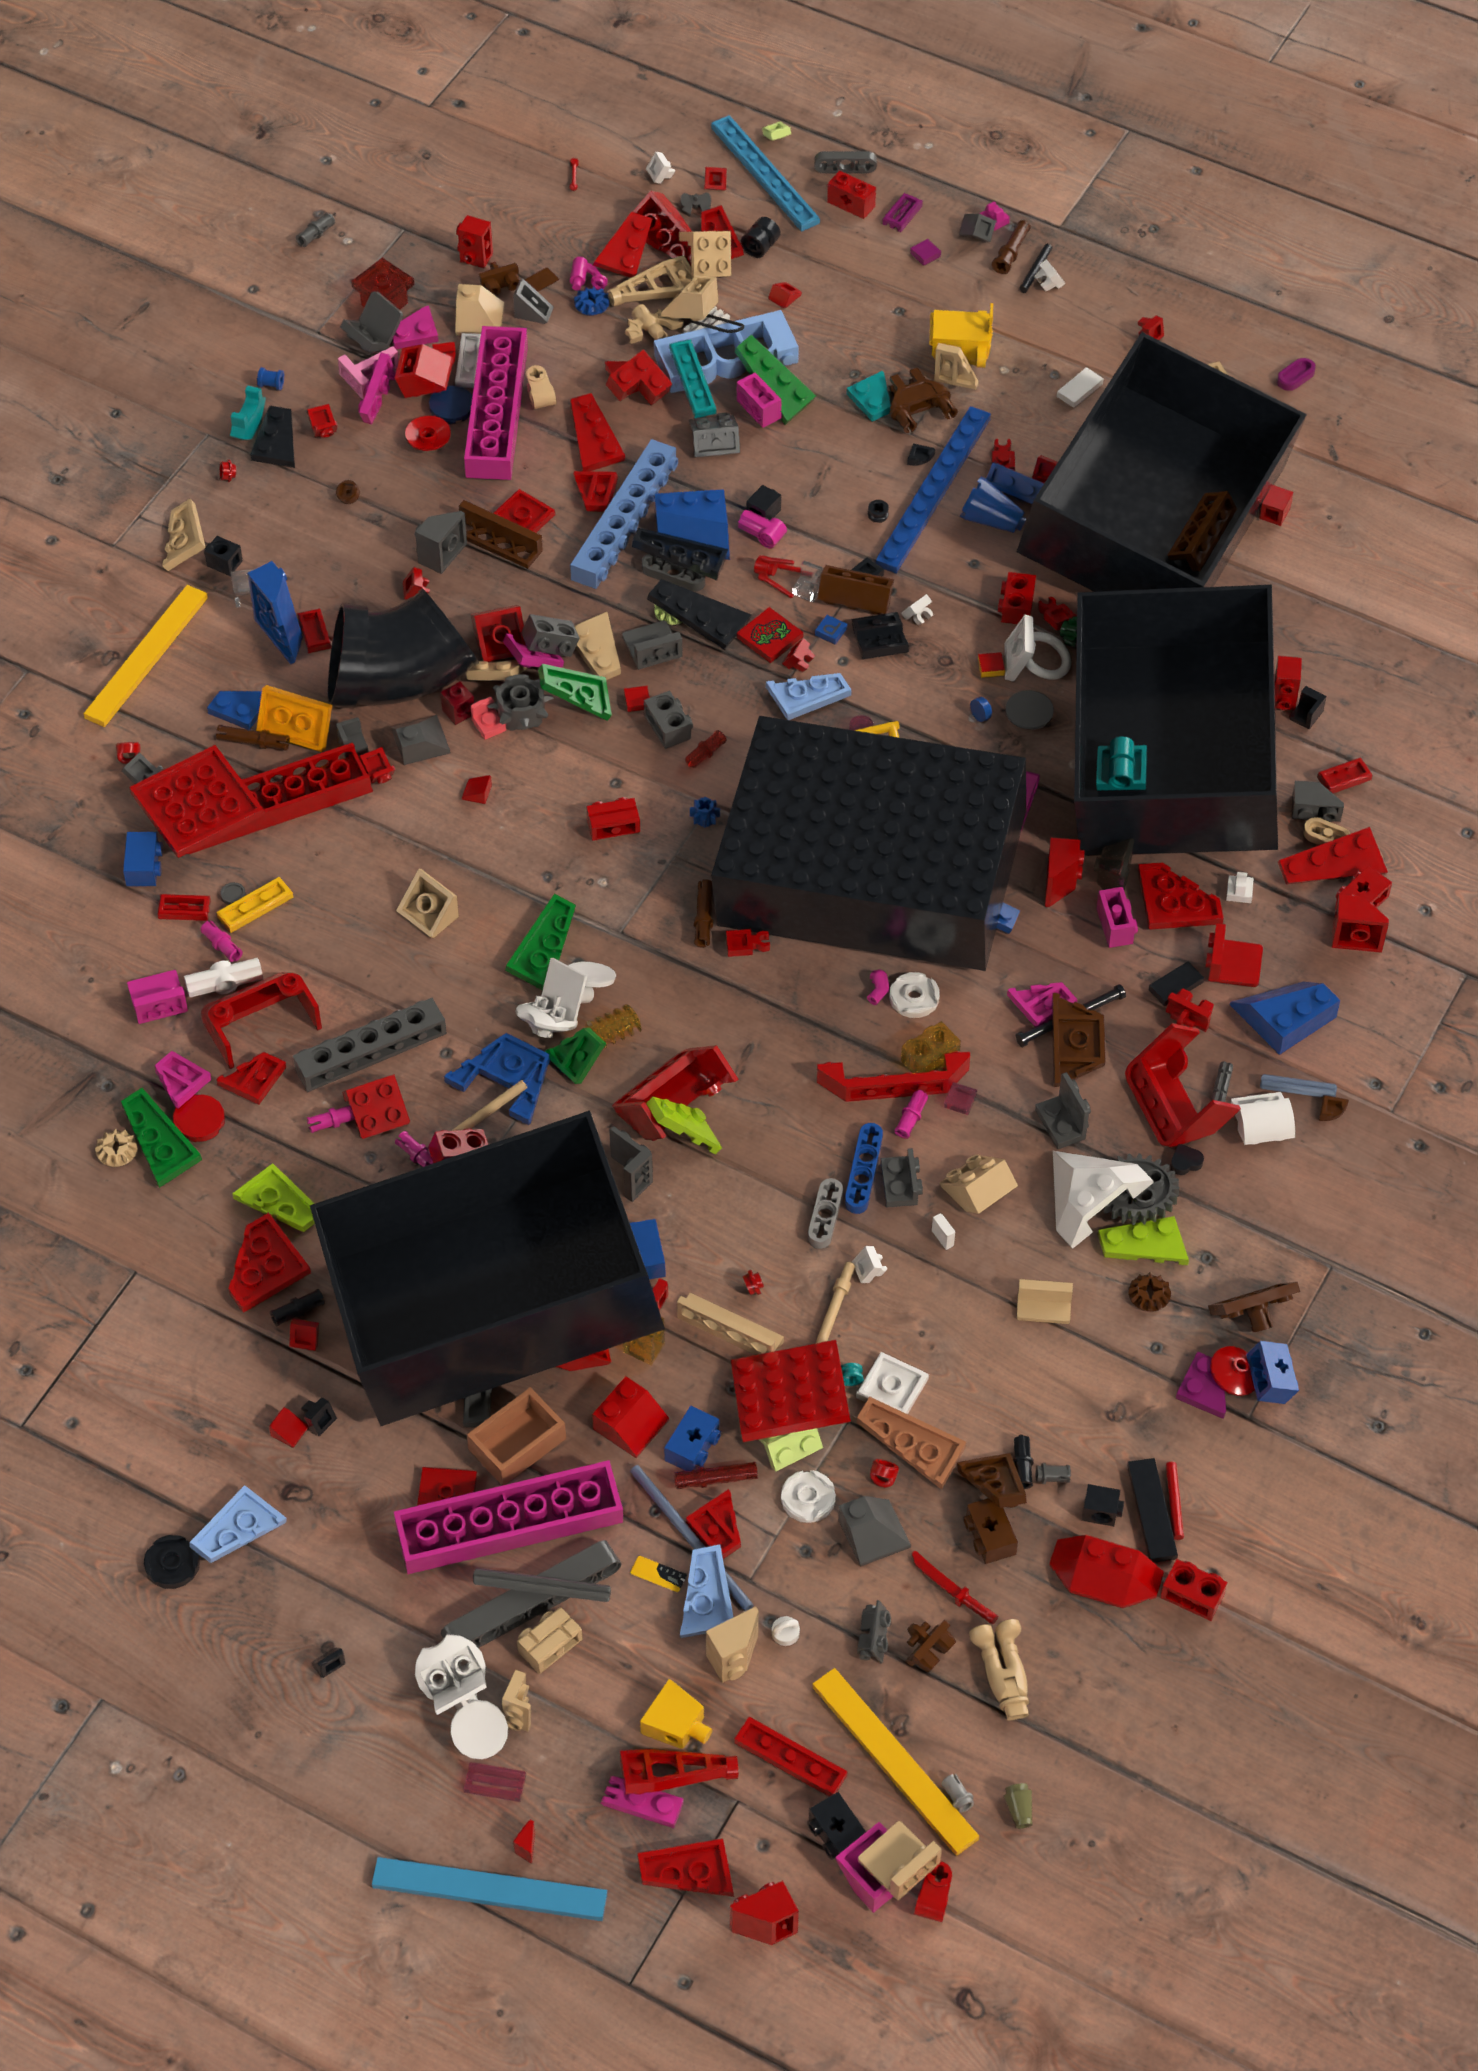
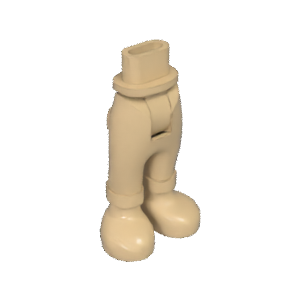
[969,1619,1029,1721]

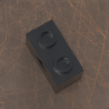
[807,1791,866,1860]

